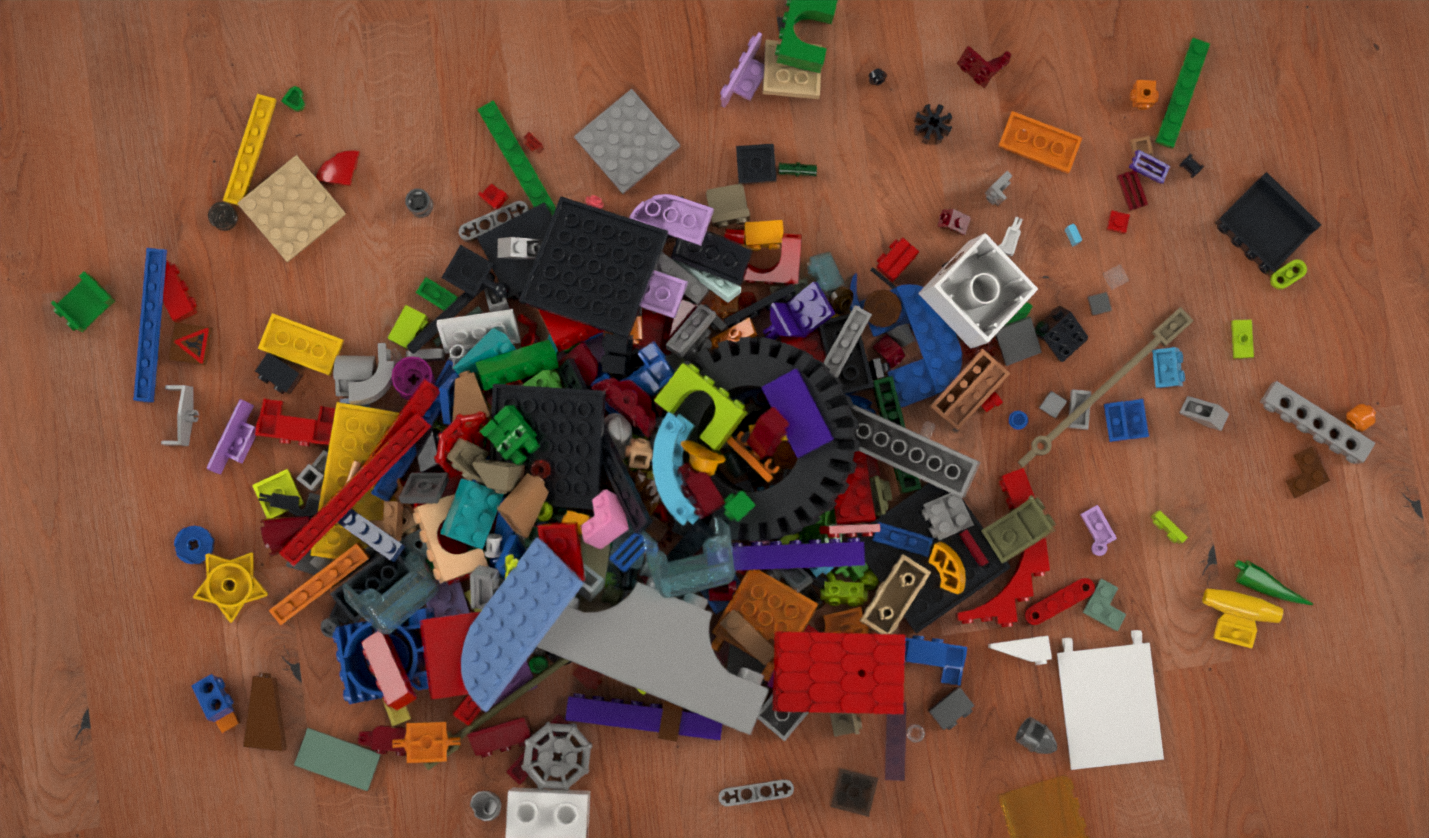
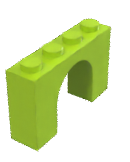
[654,363,748,450]

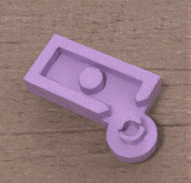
[1080,505,1117,556]

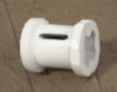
[484,534,502,558]

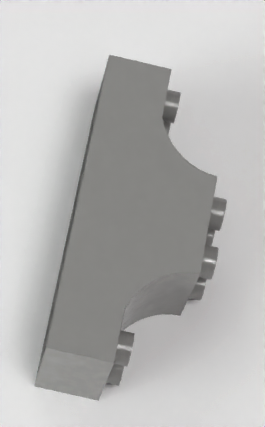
[536,576,768,735]

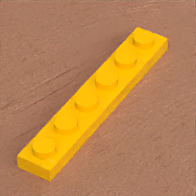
[223,94,277,206]

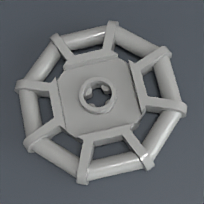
[521,722,593,791]

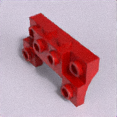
[255,398,336,447]

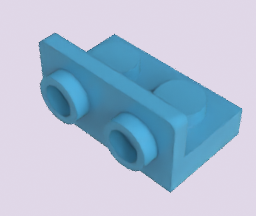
[1152,347,1185,388]

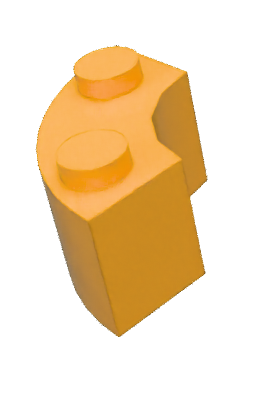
[929,541,966,594]

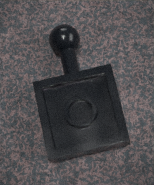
[441,245,509,298]

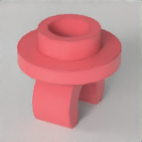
[585,195,604,208]

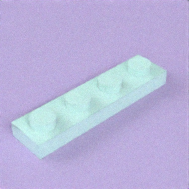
[672,259,741,303]

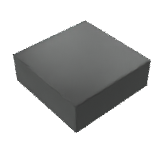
[1087,292,1112,316]

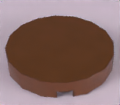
[863,290,902,328]

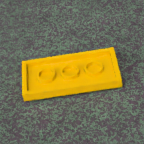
[258,313,344,376]

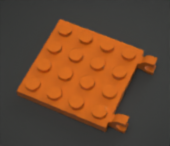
[711,569,819,682]

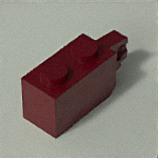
[677,462,725,519]
[358,725,407,756]

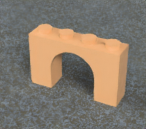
[413,494,488,584]

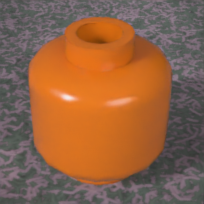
[1346,404,1376,432]

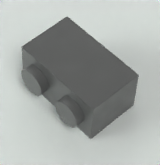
[928,687,974,730]

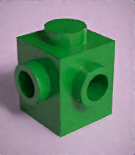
[723,490,755,521]

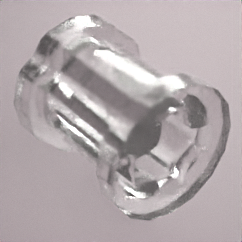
[905,724,925,742]

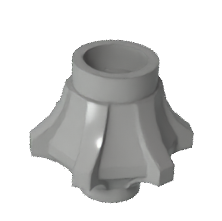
[449,344,473,371]

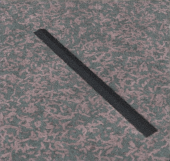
[870,267,896,289]

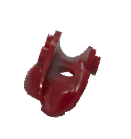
[591,378,656,438]

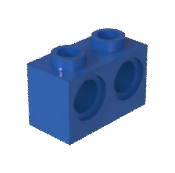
[191,674,234,722]

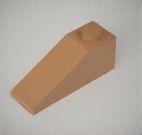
[720,609,774,666]

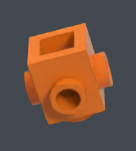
[1130,80,1159,110]

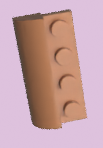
[930,348,1011,430]

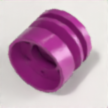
[391,356,435,401]

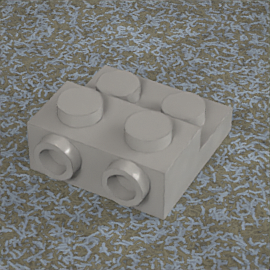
[921,493,974,541]

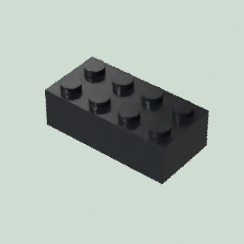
[818,314,874,395]
[330,552,417,623]

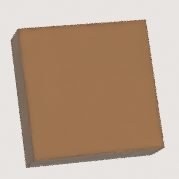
[1130,136,1154,158]

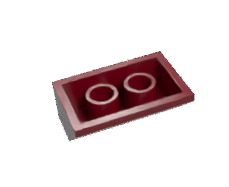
[467,716,533,758]

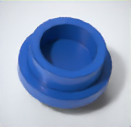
[1008,410,1028,430]

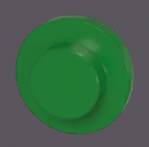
[529,655,549,675]

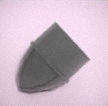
[1015,717,1057,754]

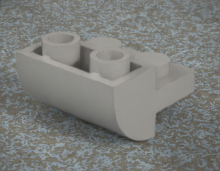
[333,355,376,396]

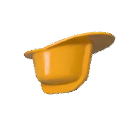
[680,440,725,476]

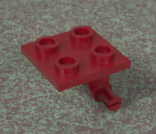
[957,45,1011,88]

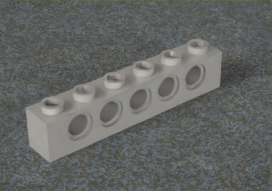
[1260,381,1376,464]

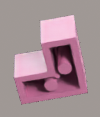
[581,490,629,550]

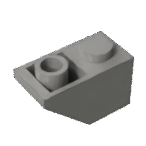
[498,237,543,259]

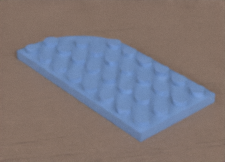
[461,537,584,711]

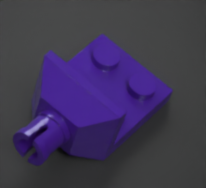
[763,282,835,340]

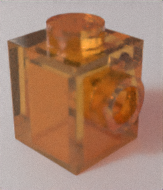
[711,294,738,318]

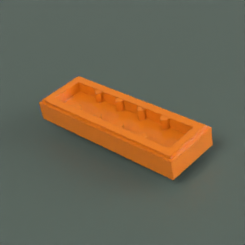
[710,318,757,349]

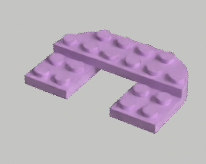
[630,194,714,319]

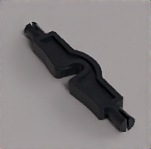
[258,493,319,517]

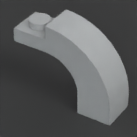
[348,343,395,406]

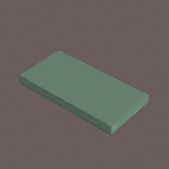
[294,728,381,791]

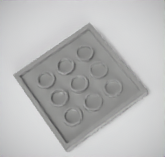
[574,89,680,194]

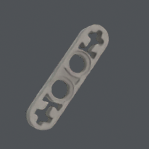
[459,201,529,242]
[719,779,794,806]

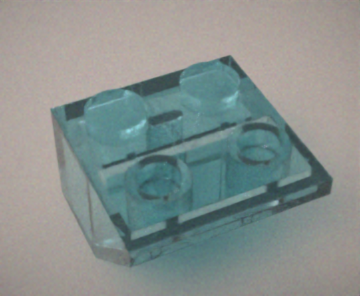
[807,252,846,297]

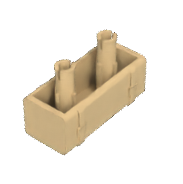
[859,555,931,634]

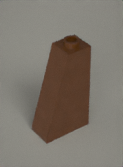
[243,672,287,751]

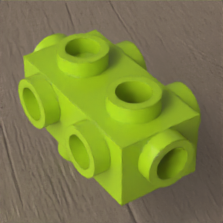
[821,571,868,606]

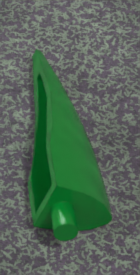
[1234,560,1313,605]

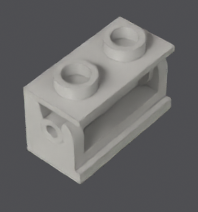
[470,565,503,609]

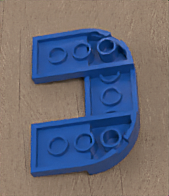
[860,284,962,408]

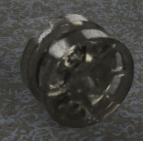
[208,202,238,231]

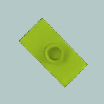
[1231,320,1254,359]

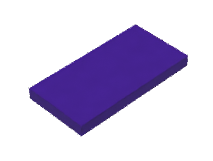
[762,368,834,458]

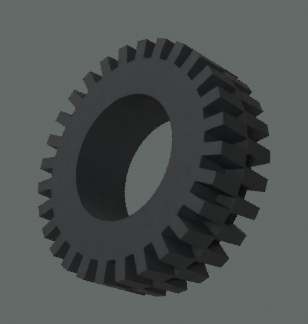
[651,337,860,541]

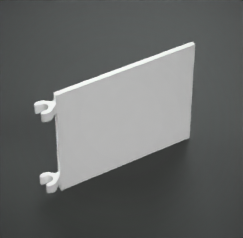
[1057,630,1164,770]

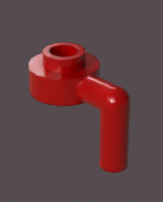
[517,314,540,348]

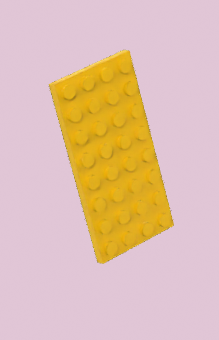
[310,402,400,559]

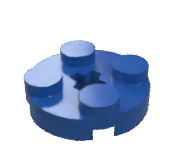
[174,526,215,564]

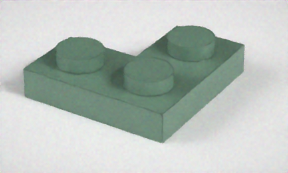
[1082,579,1127,631]

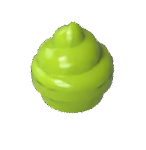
[859,569,879,590]

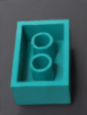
[440,478,504,549]

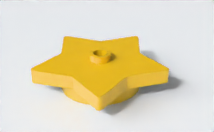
[193,552,268,623]

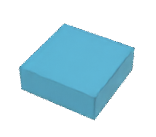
[1065,224,1082,247]

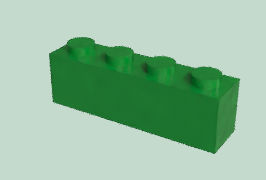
[475,340,558,391]

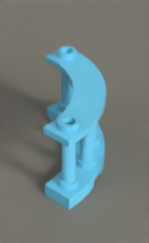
[652,412,700,525]

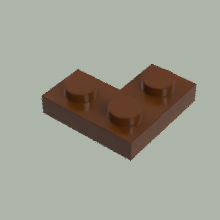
[1285,447,1330,498]

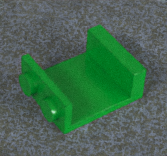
[51,271,116,333]

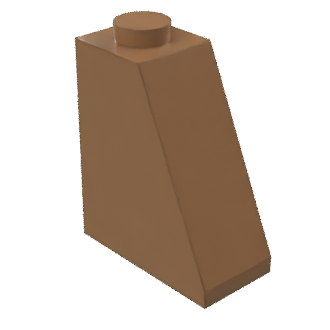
[453,370,491,424]
[497,474,548,539]

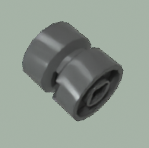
[405,188,433,218]

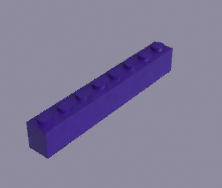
[707,538,865,571]
[565,693,722,740]

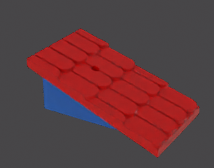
[773,631,905,714]

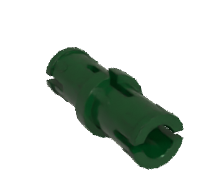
[778,162,817,177]

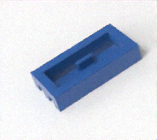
[609,532,652,573]

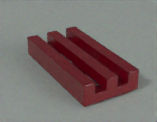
[1117,170,1148,212]
[959,530,988,566]

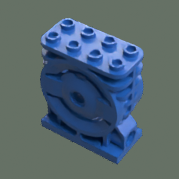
[332,608,436,704]

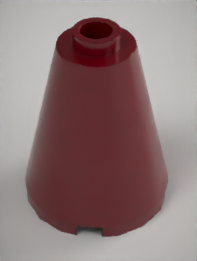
[260,516,311,557]

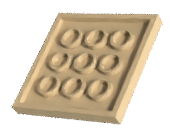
[237,155,347,262]

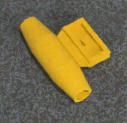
[1202,588,1283,648]

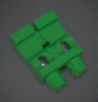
[480,405,540,465]

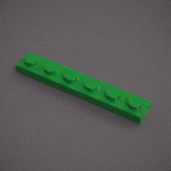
[1155,38,1210,149]

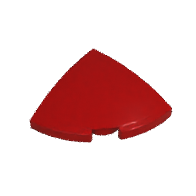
[316,151,360,187]

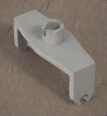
[161,385,199,446]

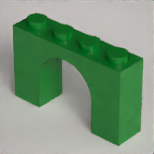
[775,0,838,73]

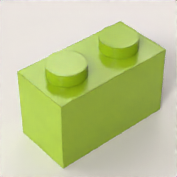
[388,305,429,350]

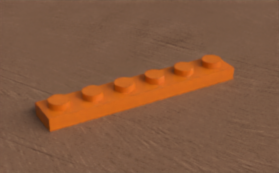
[268,542,371,625]

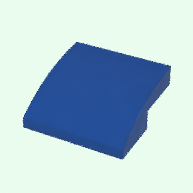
[1104,399,1149,442]

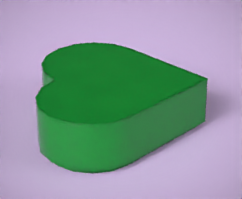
[281,86,305,112]

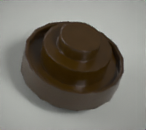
[829,286,854,314]

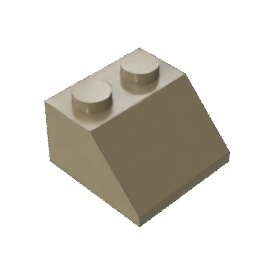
[472,460,525,494]

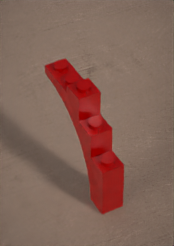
[956,537,1050,628]

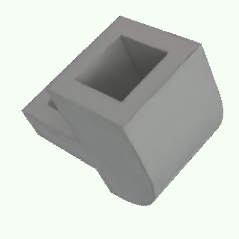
[296,450,328,492]

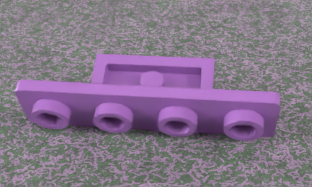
[207,399,256,474]

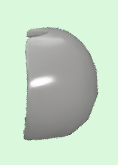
[470,791,502,821]

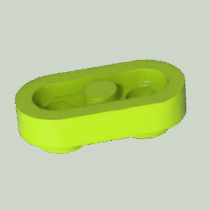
[1270,259,1307,290]

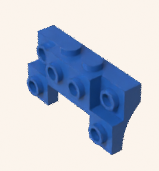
[591,341,675,415]
[904,635,967,686]

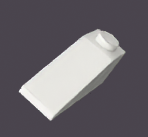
[988,636,1052,665]

